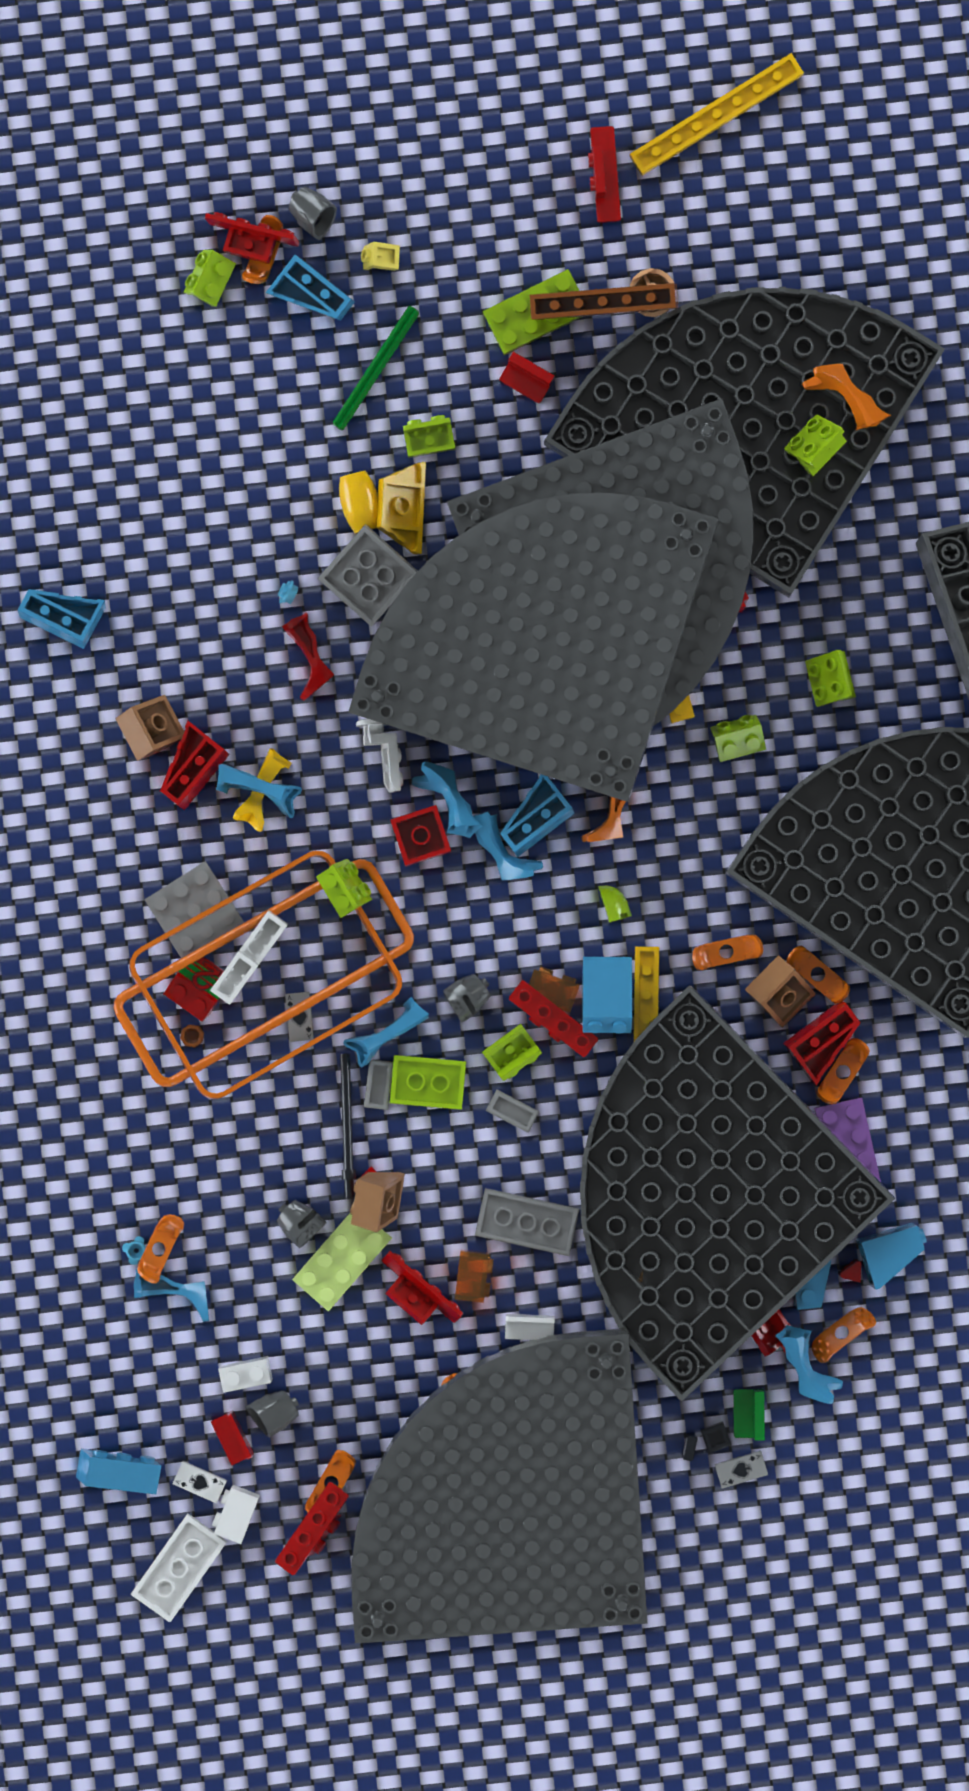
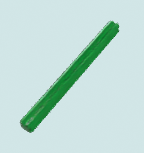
[333,306,419,430]

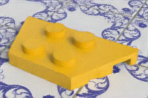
[376,462,426,555]

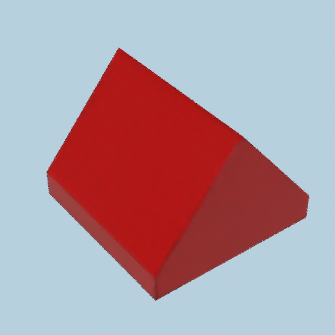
[837,1259,861,1282]

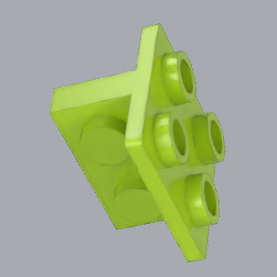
[784,414,847,476]
[805,650,856,707]
[316,859,372,918]

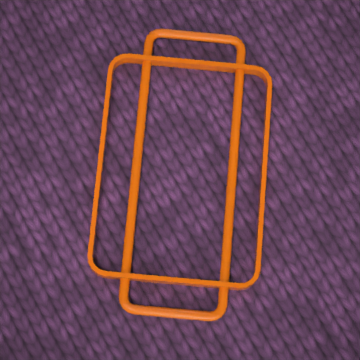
[114,850,414,1099]

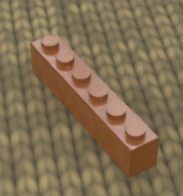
[530,283,678,320]

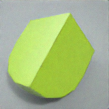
[598,885,632,923]

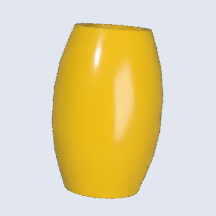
[339,470,378,534]

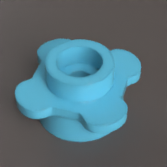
[278,580,298,604]
[122,1236,146,1265]

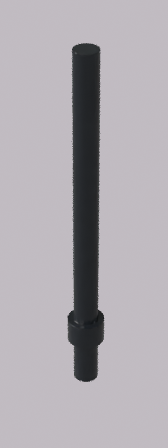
[340,1054,356,1199]

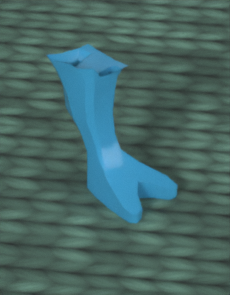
[412,762,483,838]
[216,764,302,818]
[474,812,543,881]
[343,997,429,1068]
[134,1269,209,1322]
[775,1325,843,1404]

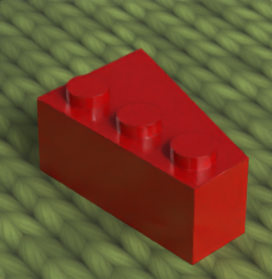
[160,720,230,810]
[783,1001,861,1086]

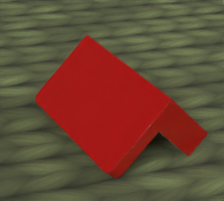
[499,352,555,404]
[211,1410,254,1466]

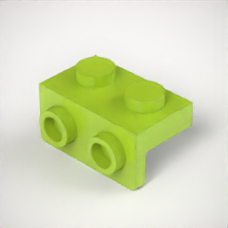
[184,250,236,307]
[403,415,455,458]
[710,715,767,762]
[482,1024,542,1081]

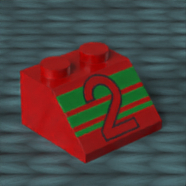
[163,957,224,1022]

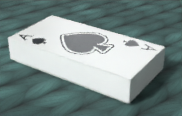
[173,1461,227,1504]

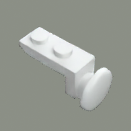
[356,718,403,793]

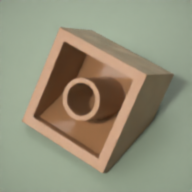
[115,695,184,761]
[745,955,816,1028]
[350,1172,405,1232]

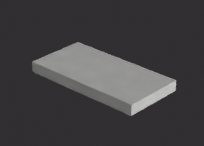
[475,1188,579,1256]

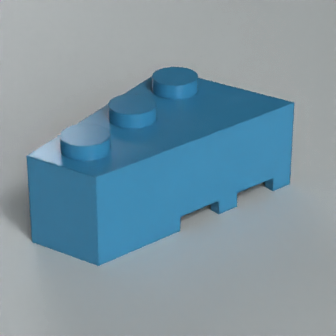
[266,255,355,321]
[18,589,106,649]
[500,774,575,857]
[793,1259,832,1310]
[76,1448,161,1495]

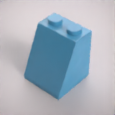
[582,957,632,1034]
[856,1223,927,1290]

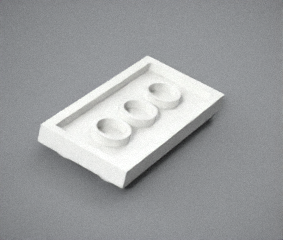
[131,1513,227,1622]

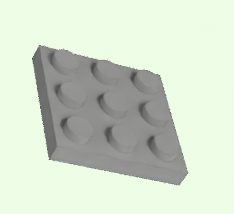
[317,524,418,627]
[144,861,244,958]

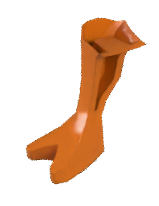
[802,364,891,431]
[581,796,626,842]

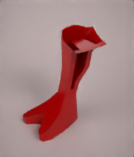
[282,613,334,701]

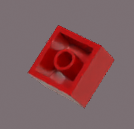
[390,805,451,867]

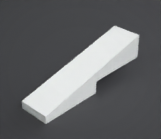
[210,910,288,1005]

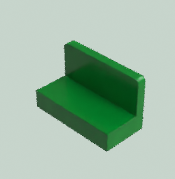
[733,1389,765,1441]

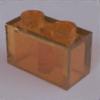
[529,966,580,1013]
[455,1249,494,1303]

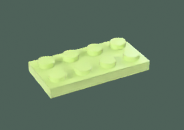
[292,1213,392,1311]

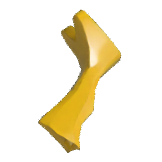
[232,748,292,832]

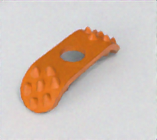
[242,215,283,284]
[692,934,763,970]
[787,945,850,1004]
[816,1038,870,1105]
[137,1214,184,1284]
[812,1307,876,1363]
[305,1450,356,1513]

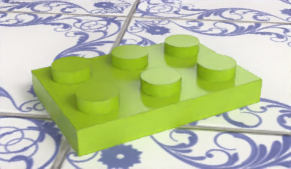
[390,1055,466,1110]

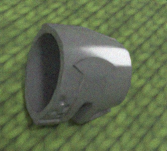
[289,186,337,240]
[443,974,491,1023]
[276,1200,327,1249]
[245,1390,299,1437]

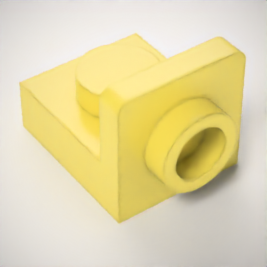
[361,241,400,271]

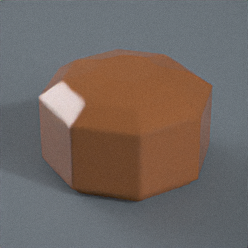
[180,1024,204,1048]

